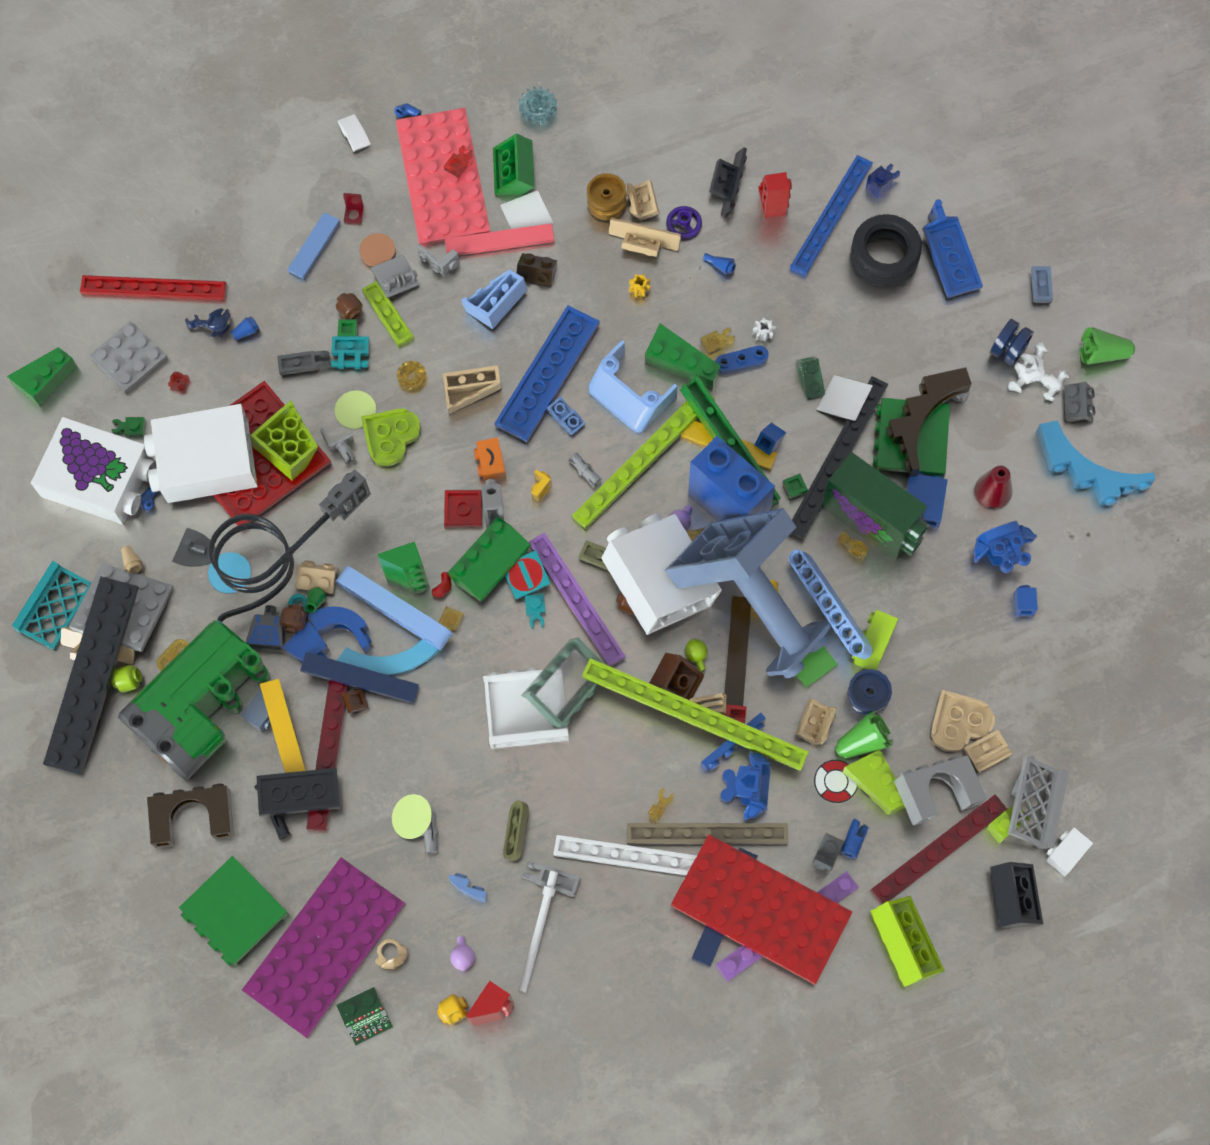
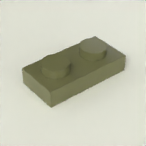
[579,540,609,571]

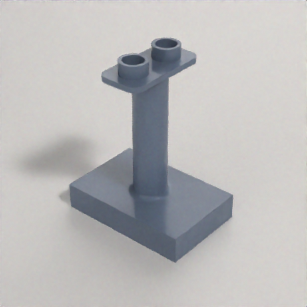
[665,508,831,678]

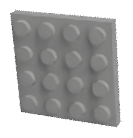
[69,563,174,652]

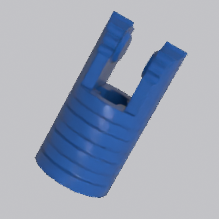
[840,818,869,859]

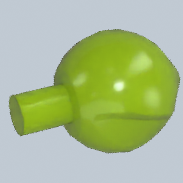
[684,638,708,671]

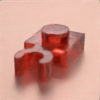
[444,145,473,178]

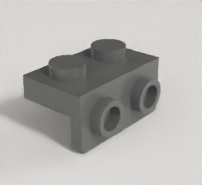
[1064,381,1096,423]

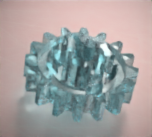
[519,86,557,124]

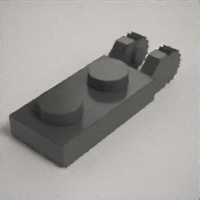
[277,351,331,375]

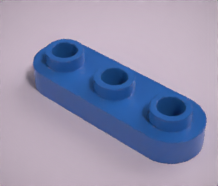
[715,345,769,375]

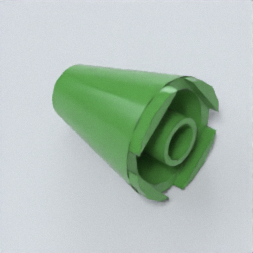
[1080,327,1135,365]
[836,710,893,759]

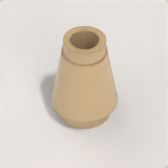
[121,546,143,574]

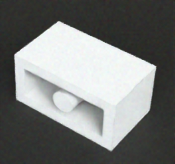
[1046,828,1093,877]

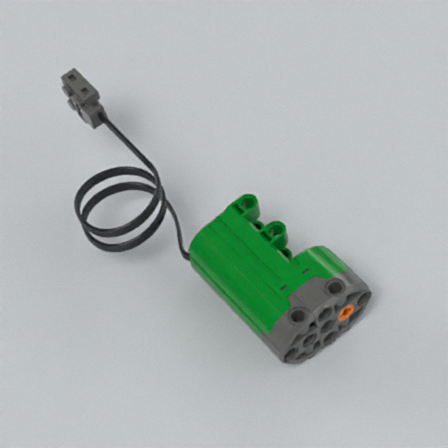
[118,469,371,780]

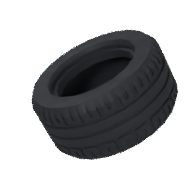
[850,214,922,287]

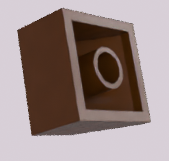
[649,653,704,700]

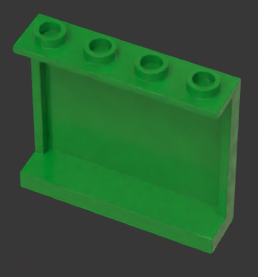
[872,398,950,479]
[178,856,290,967]

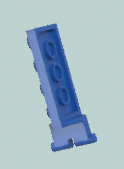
[922,199,983,298]

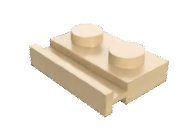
[963,730,1013,774]

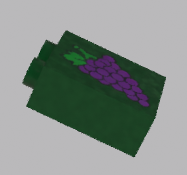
[822,452,929,561]

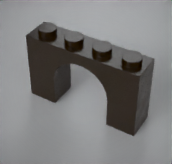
[147,784,234,848]

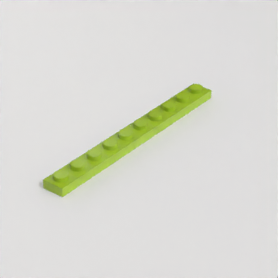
[572,394,715,530]

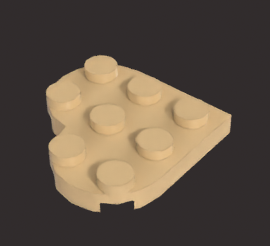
[931,689,995,752]

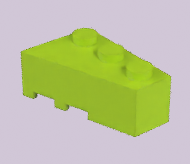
[852,609,898,670]
[843,750,905,816]

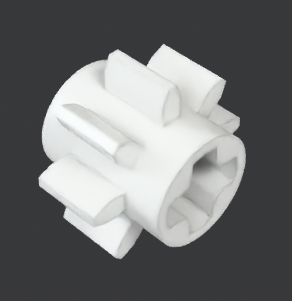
[753,317,776,342]

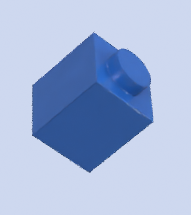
[754,422,787,455]
[1014,585,1038,616]

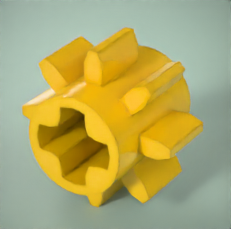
[629,274,651,297]

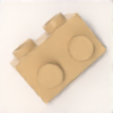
[626,180,660,221]
[295,560,339,594]
[795,699,837,745]

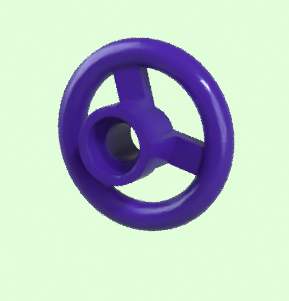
[666,206,702,239]

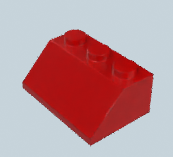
[466,980,514,1026]

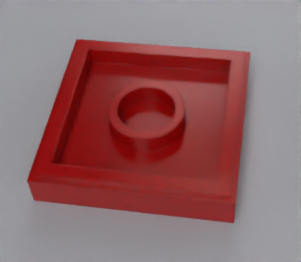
[444,490,483,528]

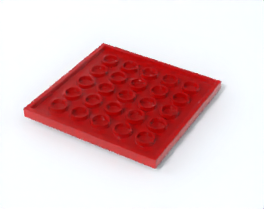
[213,380,331,526]

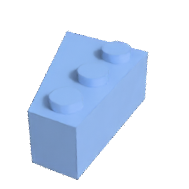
[461,270,527,329]

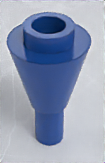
[703,253,736,276]

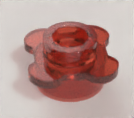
[168,371,189,391]

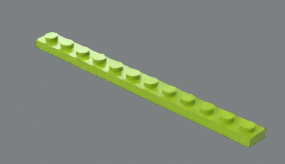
[582,658,809,771]

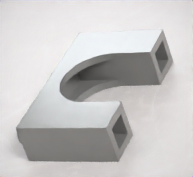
[894,755,987,826]

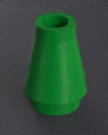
[305,587,326,613]

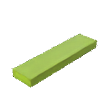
[361,281,414,348]

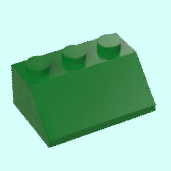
[493,133,535,196]

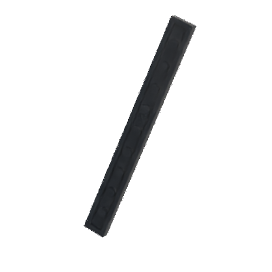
[791,376,888,540]

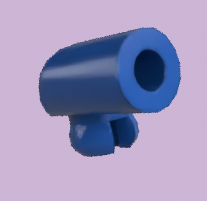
[394,103,422,117]
[141,487,159,510]

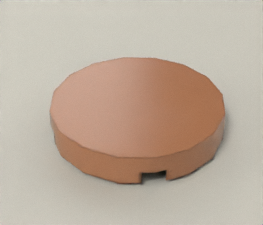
[359,233,396,267]

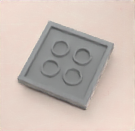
[89,320,168,394]

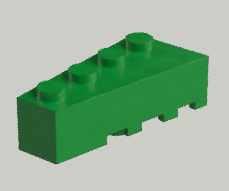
[645,323,721,390]

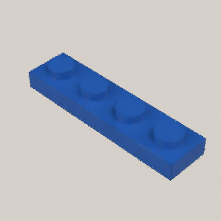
[700,712,766,772]

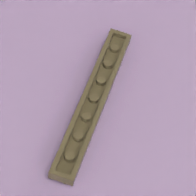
[627,823,788,845]

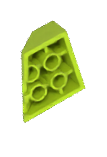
[250,400,318,481]

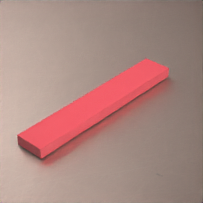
[445,223,554,256]

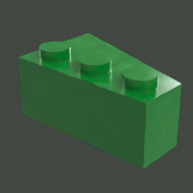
[7,347,78,406]

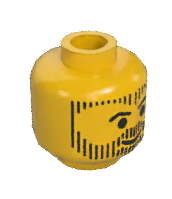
[437,994,469,1025]

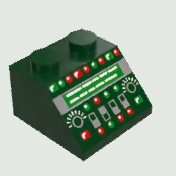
[336,987,393,1045]

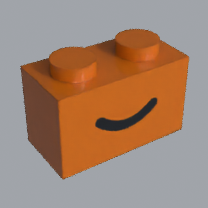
[474,437,506,483]

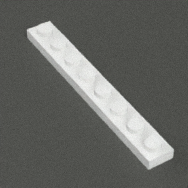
[554,835,697,876]

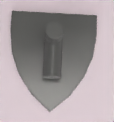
[172,528,216,567]

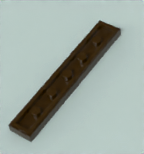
[724,596,751,706]

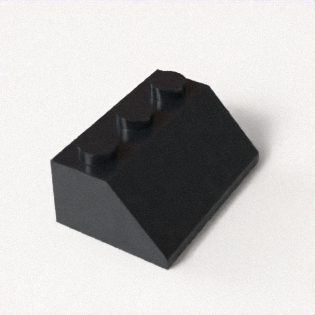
[990,862,1043,928]

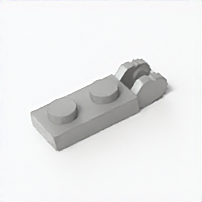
[522,861,581,898]

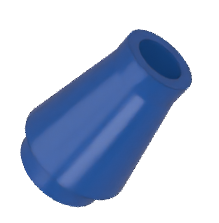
[231,316,259,341]

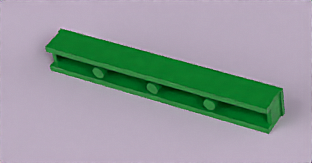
[680,376,781,508]

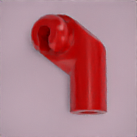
[431,572,451,598]

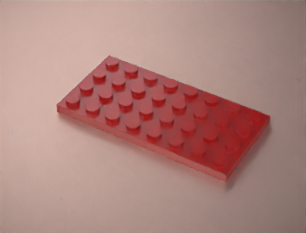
[670,834,853,985]

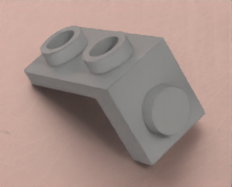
[417,244,459,276]

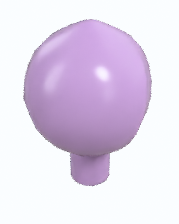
[669,505,692,531]
[450,936,475,971]

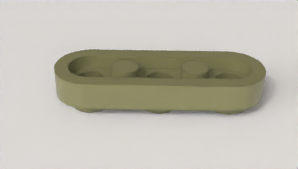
[503,800,529,861]

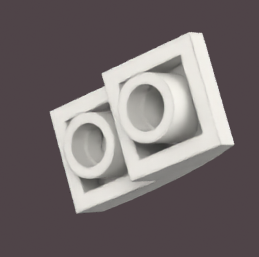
[338,114,371,152]

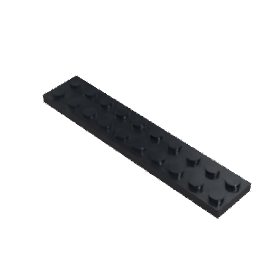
[43,576,139,775]

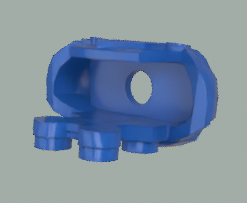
[973,521,1037,573]
[721,750,771,820]

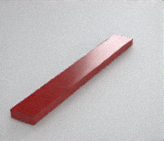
[80,275,227,301]

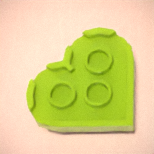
[361,408,420,466]

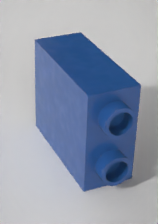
[688,436,775,521]

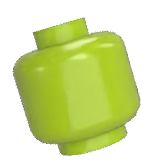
[111,665,142,693]

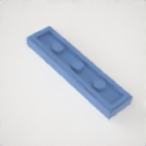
[287,212,340,280]

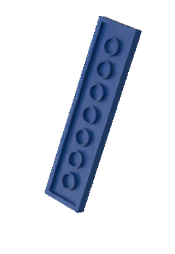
[494,305,600,442]

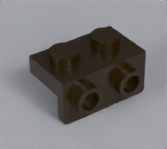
[516,253,557,286]

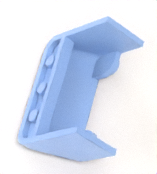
[589,341,678,433]

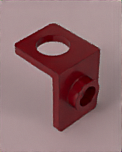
[343,193,364,224]

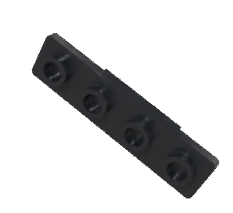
[709,147,747,215]

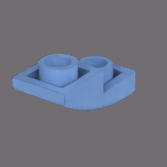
[547,396,586,435]
[449,873,488,903]

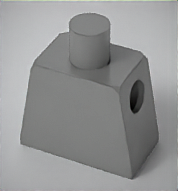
[481,479,504,527]

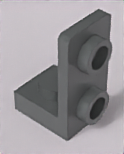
[813,833,844,871]

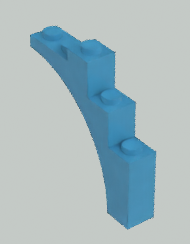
[1036,420,1156,505]

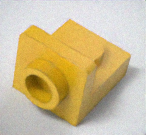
[531,469,552,503]

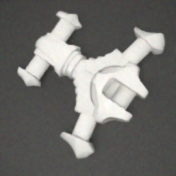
[1008,342,1069,401]

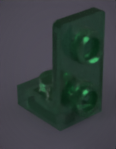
[796,356,825,398]

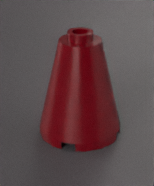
[975,465,1013,509]

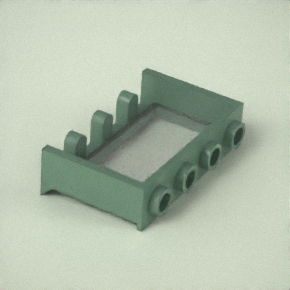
[521,637,604,728]

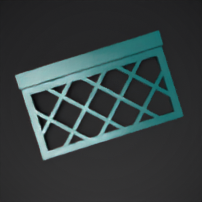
[12,560,92,650]

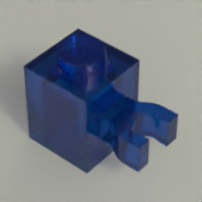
[866,164,900,198]

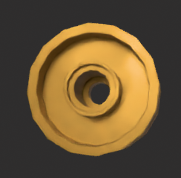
[587,173,626,220]

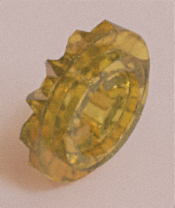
[397,361,426,389]

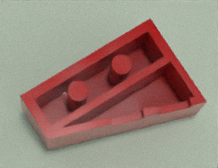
[758,172,792,218]

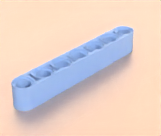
[789,549,872,659]
[335,566,453,650]

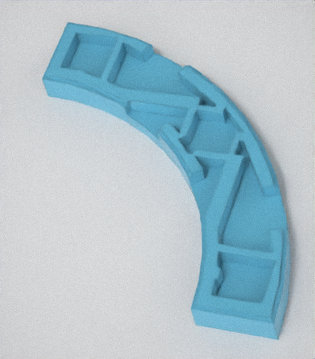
[337,639,440,676]

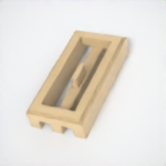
[690,693,726,714]

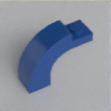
[308,606,372,653]

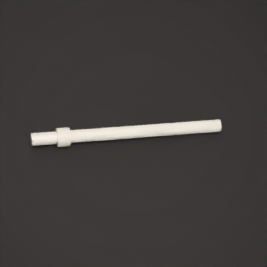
[519,871,558,993]

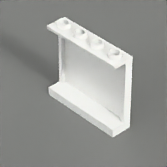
[483,668,569,749]

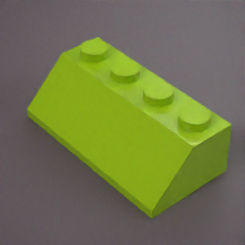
[870,896,945,987]

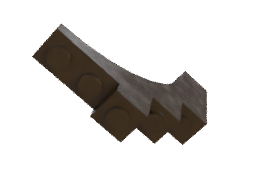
[886,367,972,477]

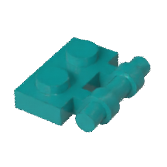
[331,336,370,369]

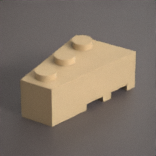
[442,365,501,414]

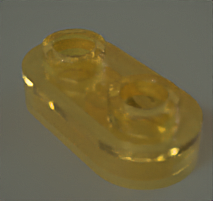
[156,639,188,671]

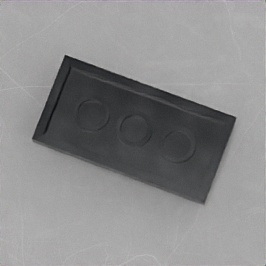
[256,768,340,817]

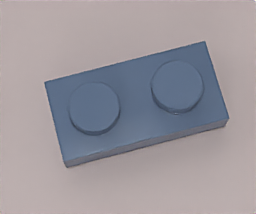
[1031,266,1053,303]

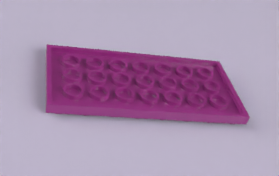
[242,857,405,1039]

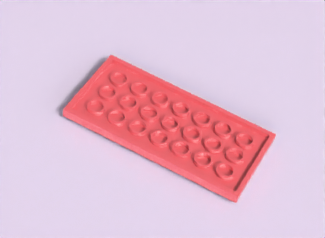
[396,107,490,246]

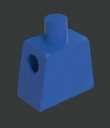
[282,621,329,664]

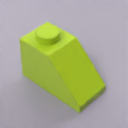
[986,805,1030,844]

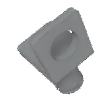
[320,428,356,463]

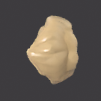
[375,938,408,970]

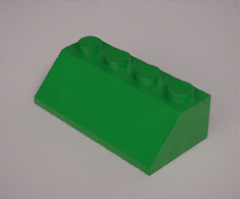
[447,517,531,602]
[377,541,430,594]

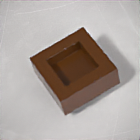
[343,689,369,713]

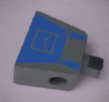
[246,605,285,651]

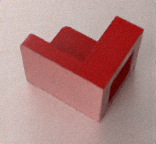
[722,704,747,724]

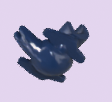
[185,308,231,337]

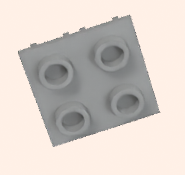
[371,255,420,298]

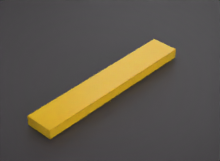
[673,413,778,471]
[260,679,306,773]

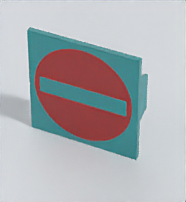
[505,550,551,599]

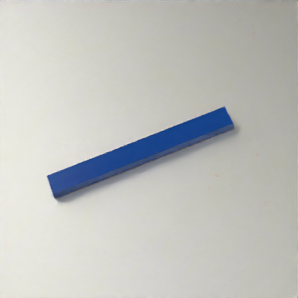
[790,155,873,277]

